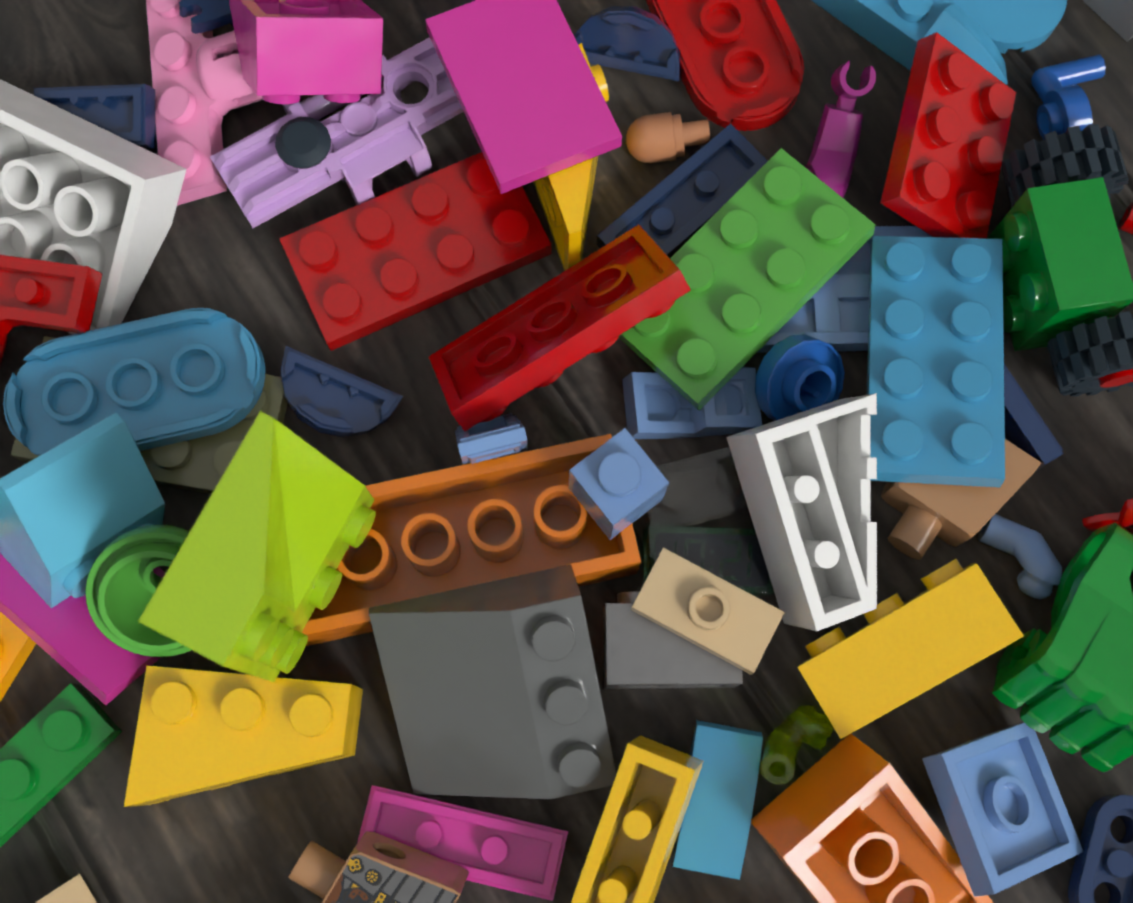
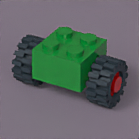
[987,124,1133,397]

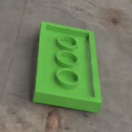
[619,148,875,411]

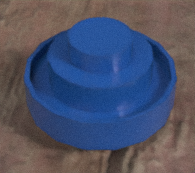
[755,334,845,421]

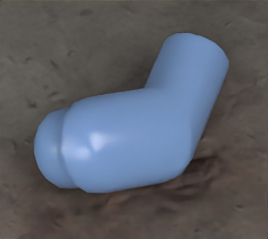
[977,514,1062,599]

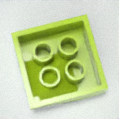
[138,411,376,682]

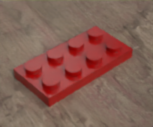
[280,152,552,351]
[429,225,691,432]

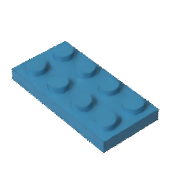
[867,236,1005,488]

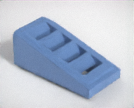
[455,413,528,465]

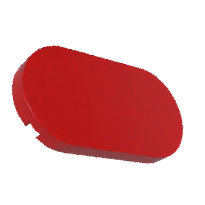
[646,0,804,131]

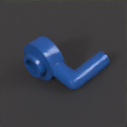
[1031,55,1105,140]

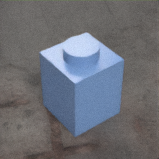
[569,428,669,540]

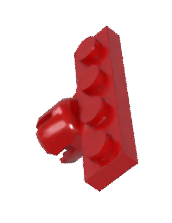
[0,255,103,369]

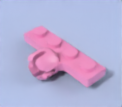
[146,0,263,206]

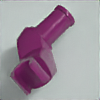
[805,61,876,198]

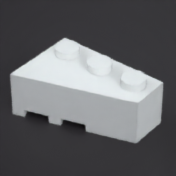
[726,393,877,631]

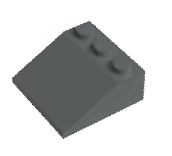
[369,564,616,799]

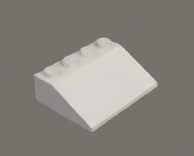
[0,79,187,335]

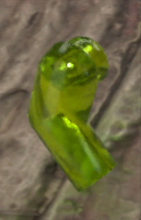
[760,705,834,785]

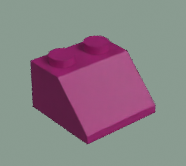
[229,0,383,104]

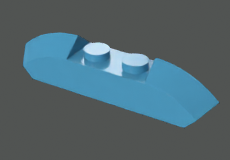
[811,0,1008,84]

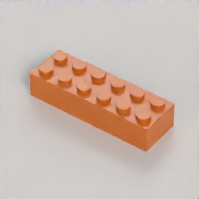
[302,434,641,646]

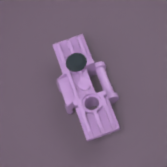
[210,37,464,228]

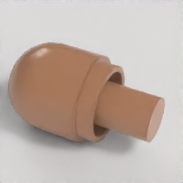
[626,112,710,164]

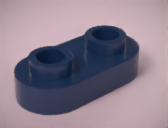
[1068,794,1133,903]

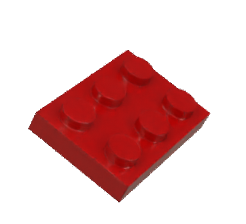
[881,32,1016,239]

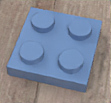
[922,722,1083,897]

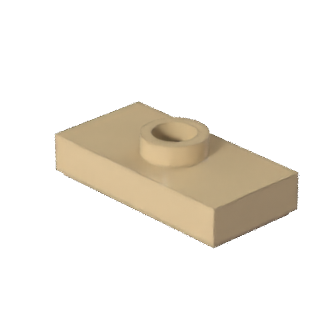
[631,548,785,675]

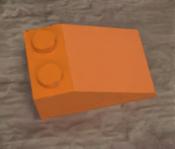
[751,733,993,903]

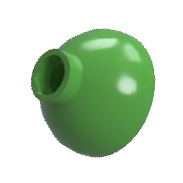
[86,525,191,657]

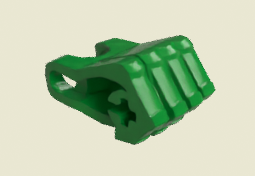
[992,522,1133,772]

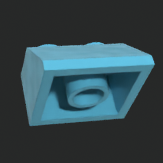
[0,413,165,608]

